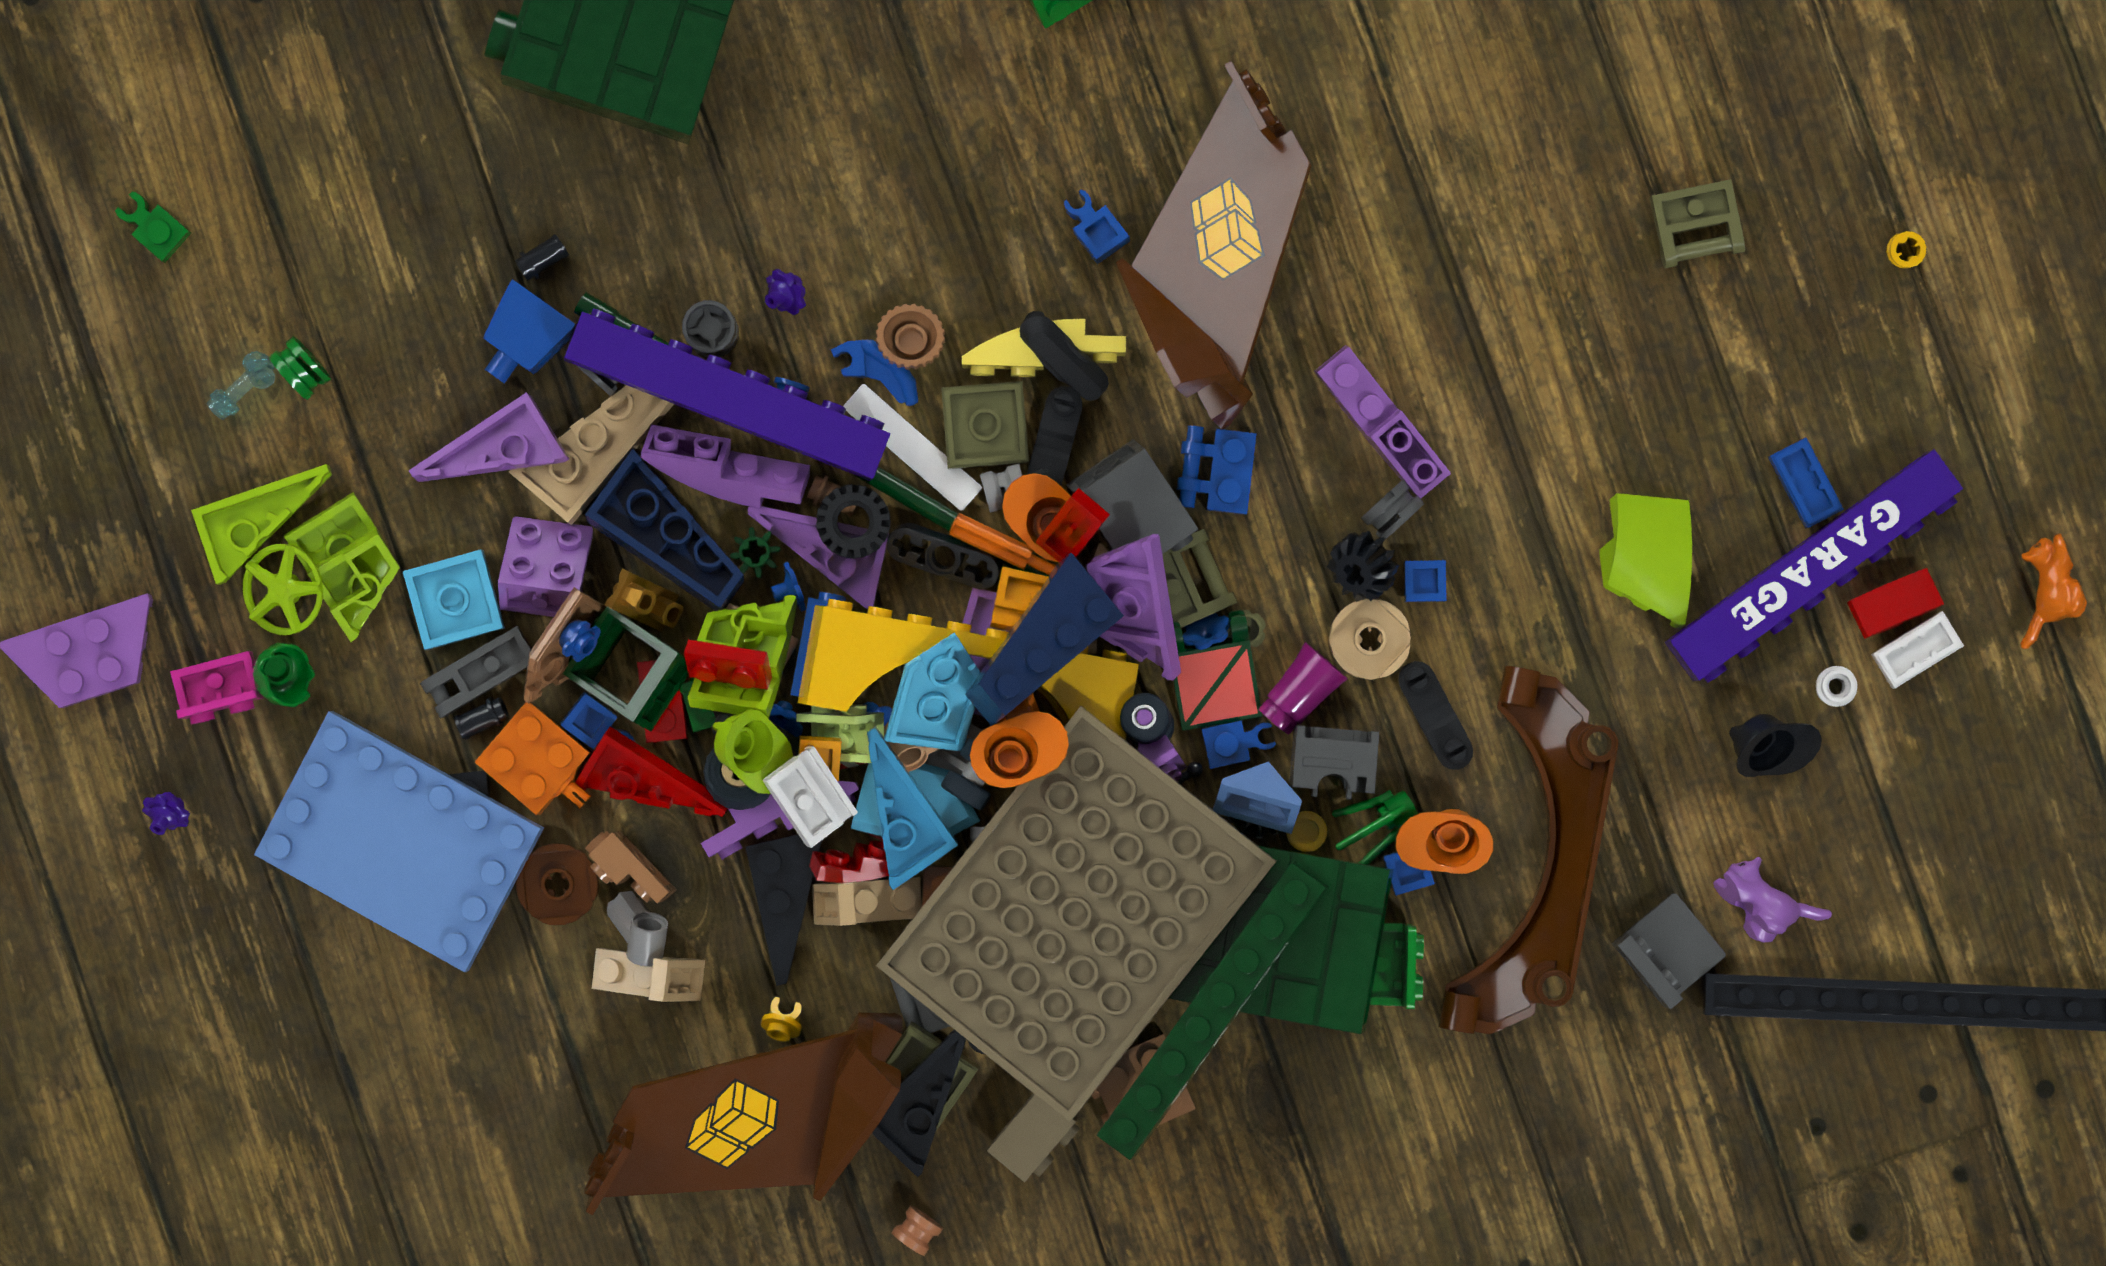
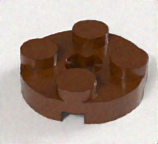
[516,843,599,926]

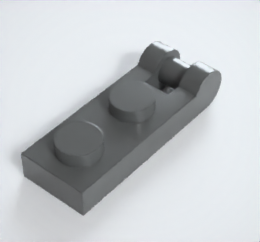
[420,626,532,719]

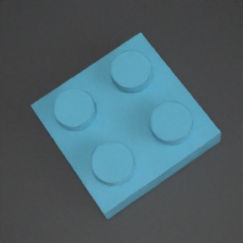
[403,549,505,650]

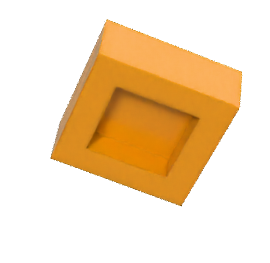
[798,736,842,781]

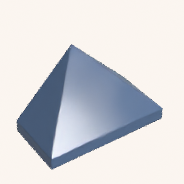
[1213,761,1302,834]

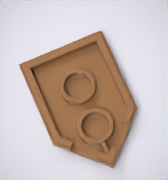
[524,587,606,704]

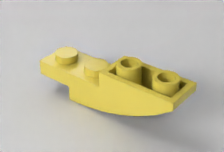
[962,319,1126,377]

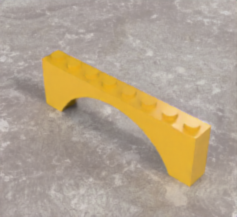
[797,599,1139,740]

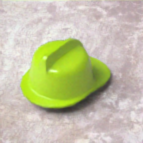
[712,709,793,794]

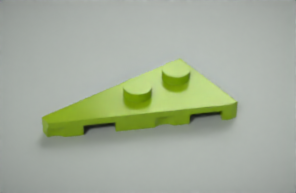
[191,464,332,585]

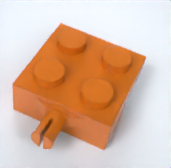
[475,702,592,815]

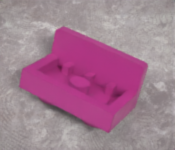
[170,651,264,725]

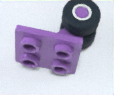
[1120,693,1187,781]

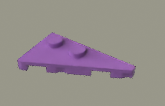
[409,392,570,482]
[748,506,889,609]

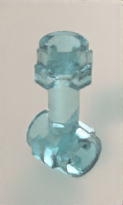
[206,351,275,420]

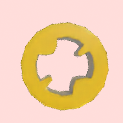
[1886,231,1927,268]

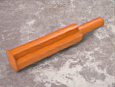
[949,513,1056,575]

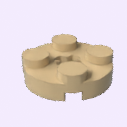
[1328,599,1411,680]

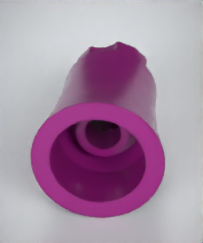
[1259,642,1348,735]

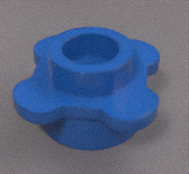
[559,620,601,662]

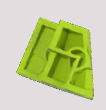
[284,492,400,642]
[1599,493,1692,628]
[688,595,797,719]

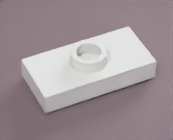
[1871,611,1964,689]

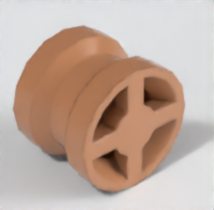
[891,1205,943,1256]

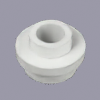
[1816,666,1857,707]

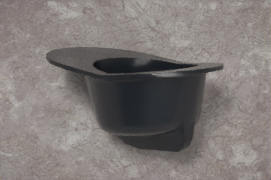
[1729,714,1822,777]

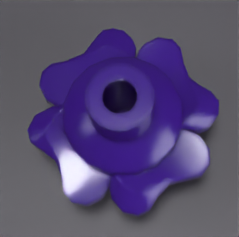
[765,269,806,315]
[142,792,190,835]

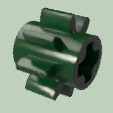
[730,527,782,578]

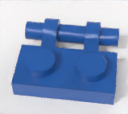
[1176,425,1257,515]

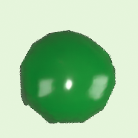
[253,642,315,707]

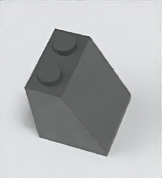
[1066,439,1198,554]

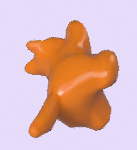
[2020,534,2087,649]

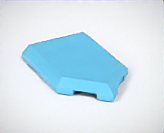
[884,632,981,752]
[851,763,980,837]

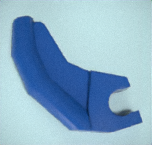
[831,340,918,406]

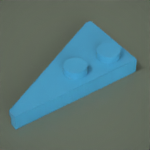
[867,726,958,890]

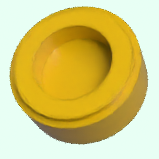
[1286,811,1327,852]

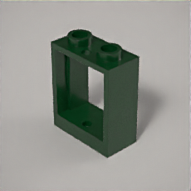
[563,606,689,731]

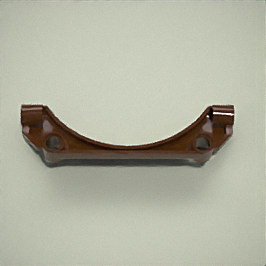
[1438,666,1618,1035]

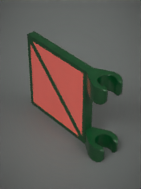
[1173,610,1262,731]

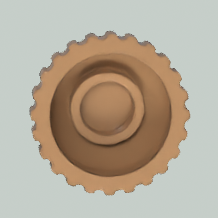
[876,304,945,370]

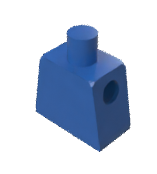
[483,279,577,384]

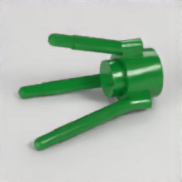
[1332,790,1418,865]

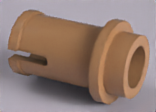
[807,475,856,518]

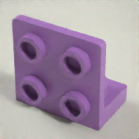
[498,517,593,617]

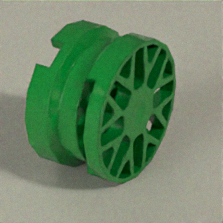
[269,336,331,400]

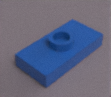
[1768,437,1844,529]

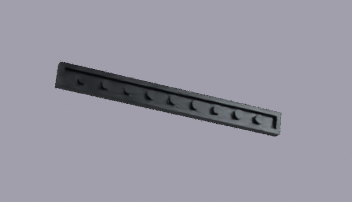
[1703,973,2106,1031]

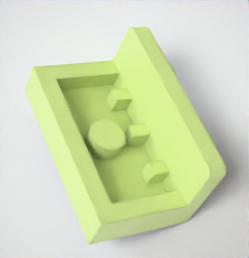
[796,704,884,763]

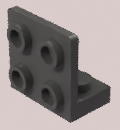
[1611,893,1726,1009]

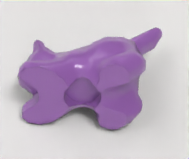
[1713,857,1832,942]

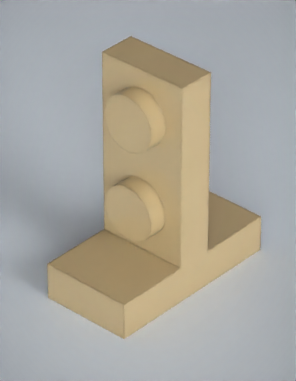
[812,877,922,926]
[591,948,705,1002]

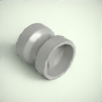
[980,463,1022,513]

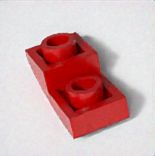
[1847,568,1944,639]
[809,841,889,883]

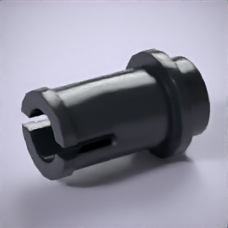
[515,234,569,281]
[454,697,510,740]

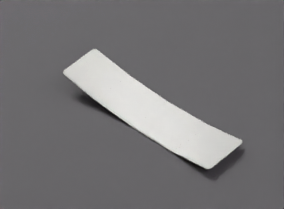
[843,384,982,511]

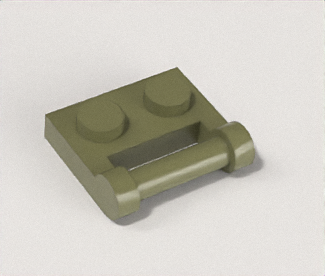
[1650,179,1745,268]
[1162,529,1238,628]

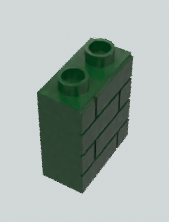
[484,0,734,145]
[1168,845,1394,1034]

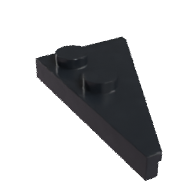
[745,835,823,986]
[872,1029,966,1177]

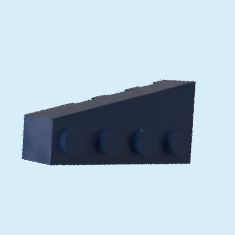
[585,449,744,611]
[965,553,1124,726]

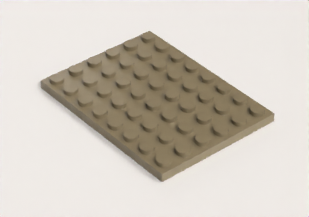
[876,706,1277,1122]

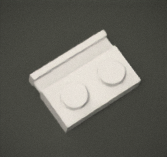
[762,745,858,848]

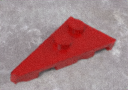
[575,727,728,817]

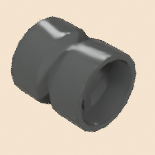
[682,300,739,358]

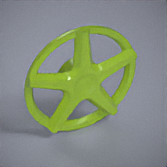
[243,544,323,635]

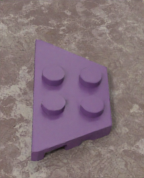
[1086,534,1181,681]
[0,593,153,708]

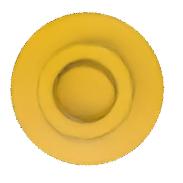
[761,997,802,1041]

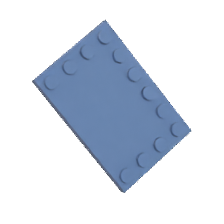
[254,711,544,972]

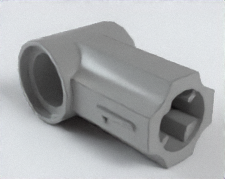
[607,891,668,966]

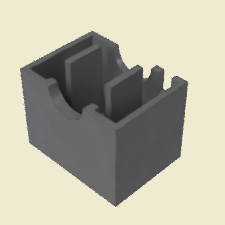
[1289,725,1379,799]

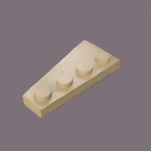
[509,385,674,525]

